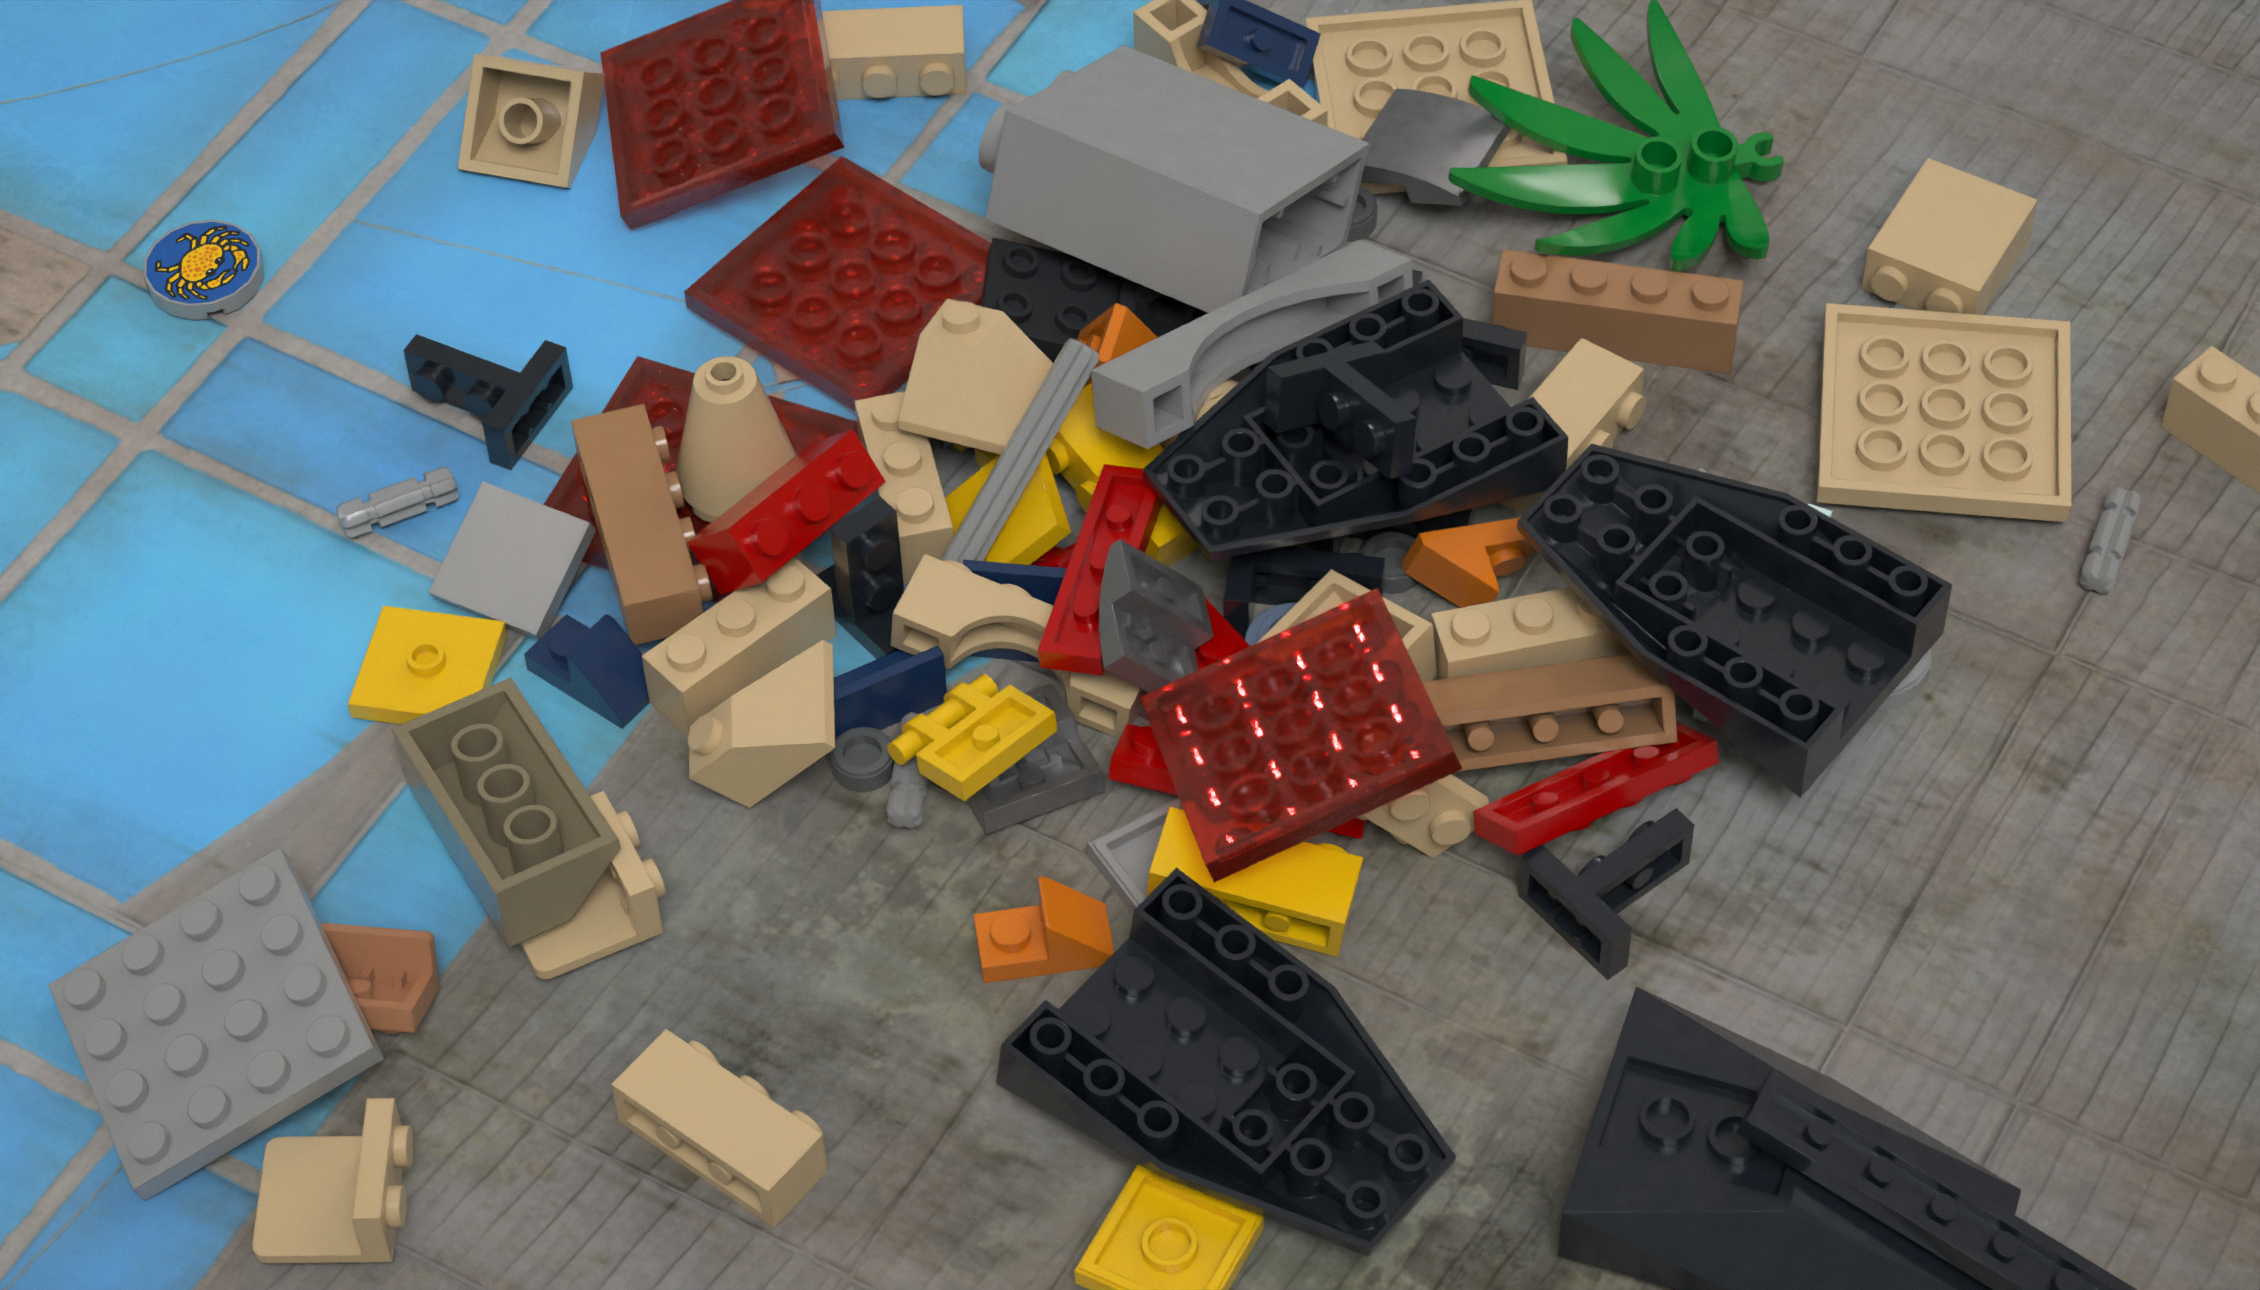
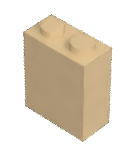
[1862,158,2038,315]

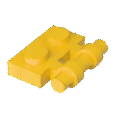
[887,674,1058,801]

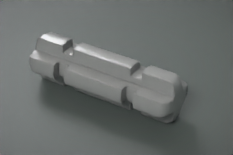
[337,467,458,538]
[2079,486,2141,594]
[886,712,929,829]

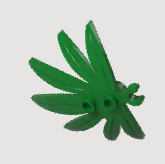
[1448,0,1784,271]

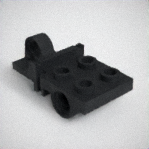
[981,237,1195,363]

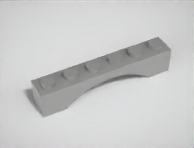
[1091,240,1413,449]

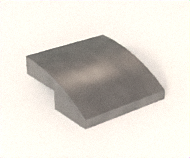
[1361,88,1511,206]
[1099,539,1214,714]
[966,683,1106,834]

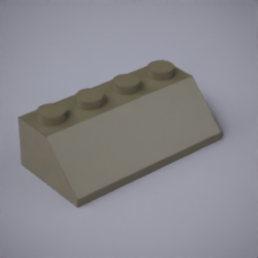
[392,677,621,947]

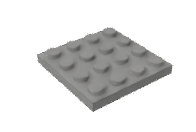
[48,847,384,1201]

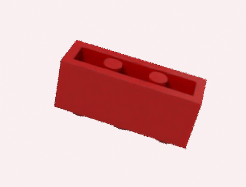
[687,429,886,595]

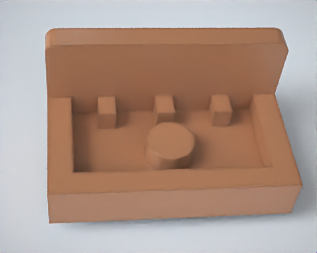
[321,923,440,1034]

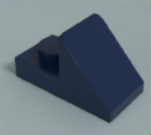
[524,614,650,729]

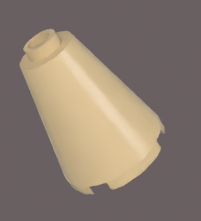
[675,356,797,522]

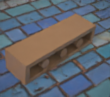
[1492,249,1744,374]
[571,404,713,645]
[1403,654,1677,773]

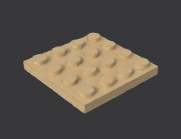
[1305,0,1567,194]
[1816,303,2072,522]

